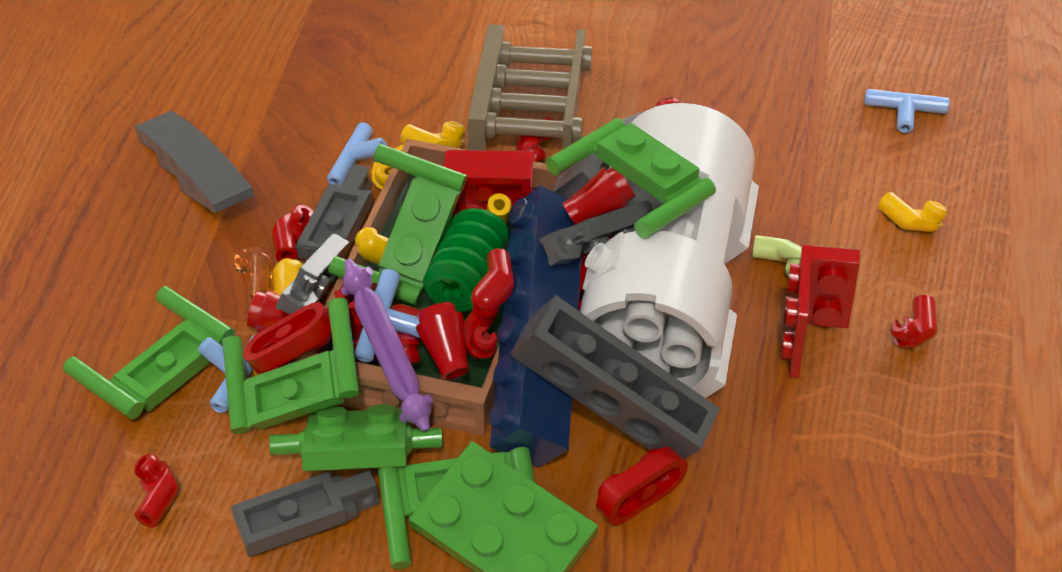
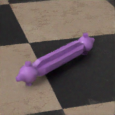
[341,259,433,432]

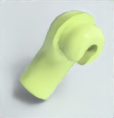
[752,235,802,276]

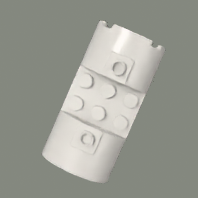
[580,103,759,398]

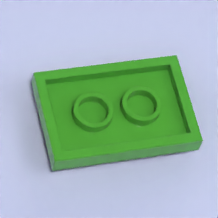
[409,441,598,572]

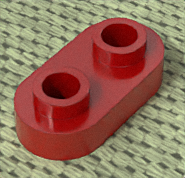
[243,302,332,374]
[596,447,688,525]

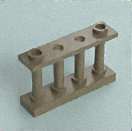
[468,24,593,150]

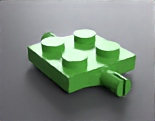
[269,404,443,471]

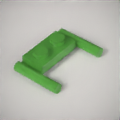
[546,118,716,239]
[328,144,467,306]
[63,286,235,420]
[222,298,359,434]
[378,447,535,569]

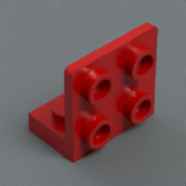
[441,150,534,218]
[781,245,860,378]

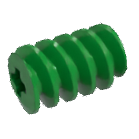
[423,208,509,312]

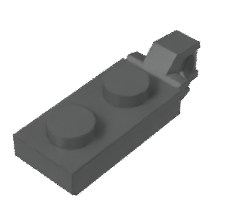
[296,164,373,259]
[539,200,653,266]
[275,234,349,315]
[231,470,380,557]

